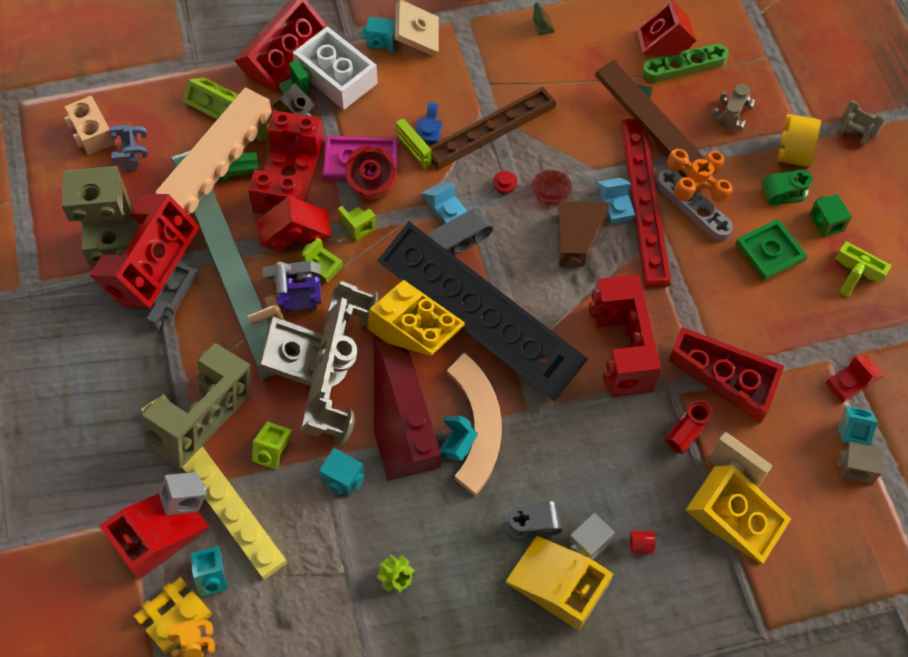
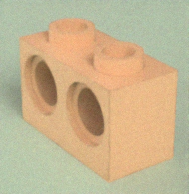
[64,96,115,155]

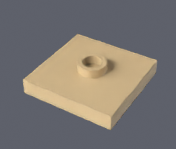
[395,0,439,56]
[709,432,773,488]

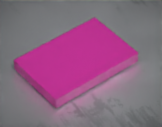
[322,136,398,181]

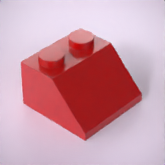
[636,0,697,56]

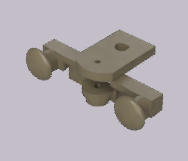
[258,281,380,447]

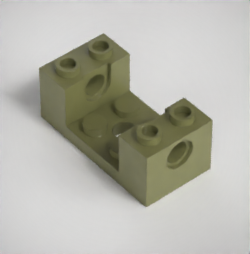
[62,166,139,264]
[142,343,250,469]

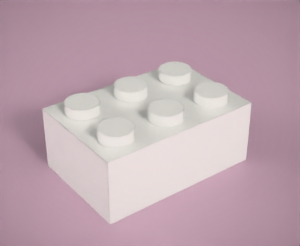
[293,27,378,110]

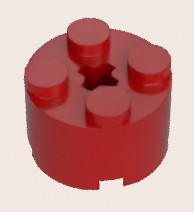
[345,146,397,202]

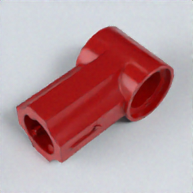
[664,400,712,455]

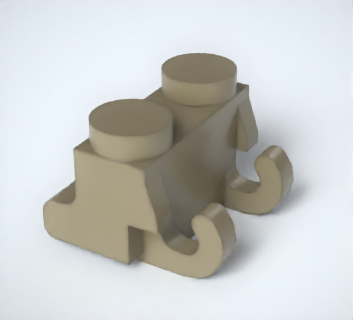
[712,84,755,132]
[838,100,886,146]

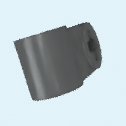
[506,501,563,540]

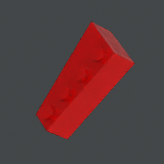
[668,327,784,423]

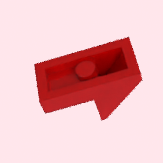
[826,355,884,403]

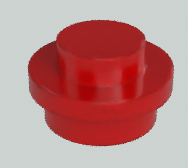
[493,171,517,194]

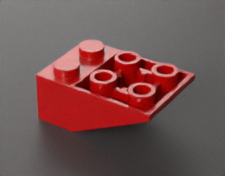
[99,493,210,580]

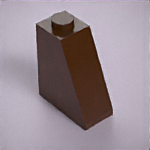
[557,202,610,268]

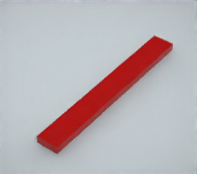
[620,119,671,287]

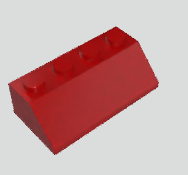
[234,0,328,92]

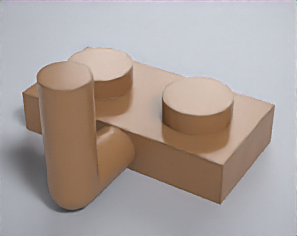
[247,294,294,352]

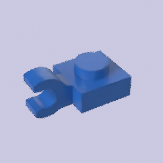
[416,102,442,145]

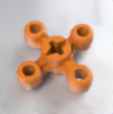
[667,149,733,203]

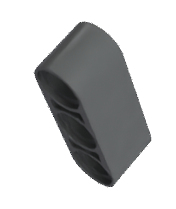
[427,208,494,256]

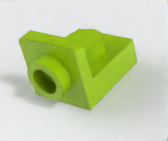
[252,421,292,469]

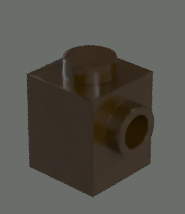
[272,84,315,116]

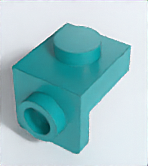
[439,416,478,461]

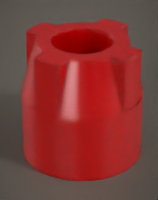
[630,531,656,554]

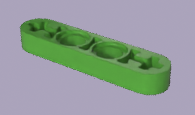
[642,44,729,83]

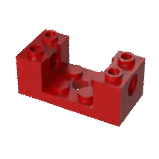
[248,110,324,214]
[89,194,200,309]
[589,275,661,397]

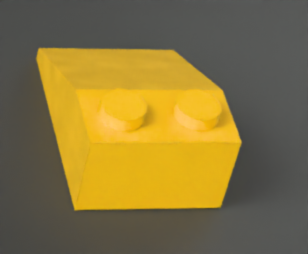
[686,465,791,564]

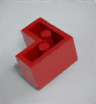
[257,196,331,253]

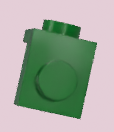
[279,60,311,96]

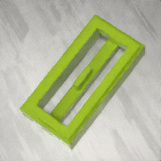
[396,118,431,169]

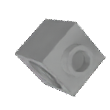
[159,472,207,515]
[568,513,615,560]

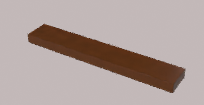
[595,60,705,175]
[429,86,557,170]

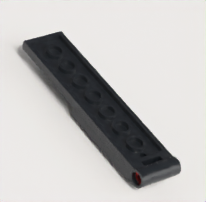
[377,221,588,402]

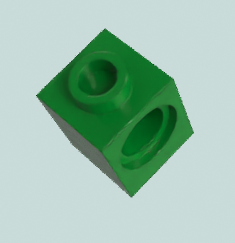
[809,194,852,238]

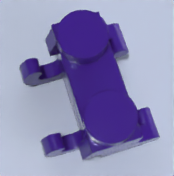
[278,277,322,311]

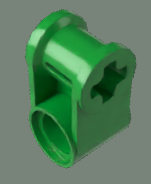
[761,170,813,206]

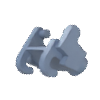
[110,125,148,172]

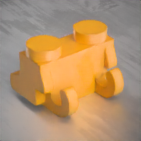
[167,620,215,657]

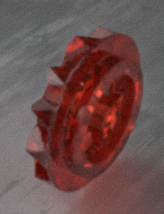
[532,170,572,205]

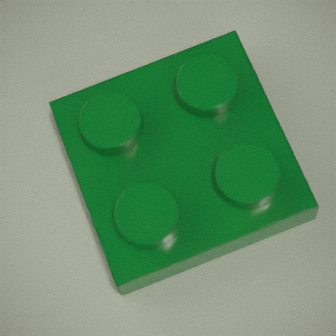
[735,219,808,282]

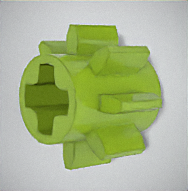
[376,555,415,593]

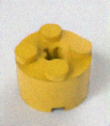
[777,114,821,167]

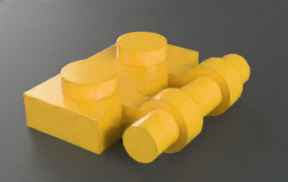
[134,577,212,654]

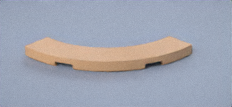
[447,353,502,497]

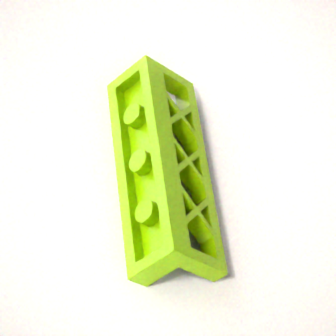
[182,78,273,141]

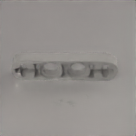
[657,169,733,242]

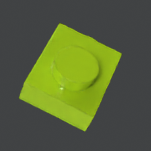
[301,238,343,283]

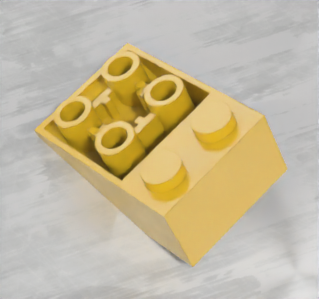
[367,280,465,356]
[505,536,614,631]

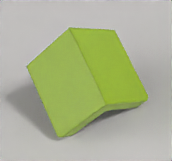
[338,206,377,241]

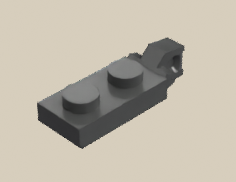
[146,263,198,330]

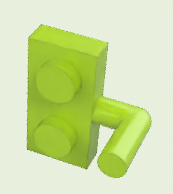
[835,241,892,296]

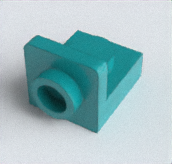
[190,546,228,597]

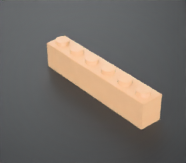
[155,87,272,215]

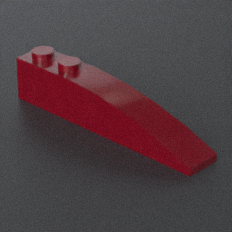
[374,334,441,481]

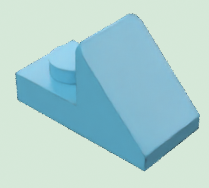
[597,178,635,225]
[421,182,467,224]

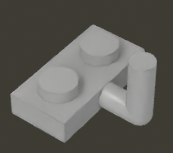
[263,261,321,294]

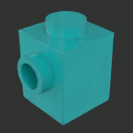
[319,448,365,496]

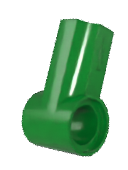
[217,152,259,183]

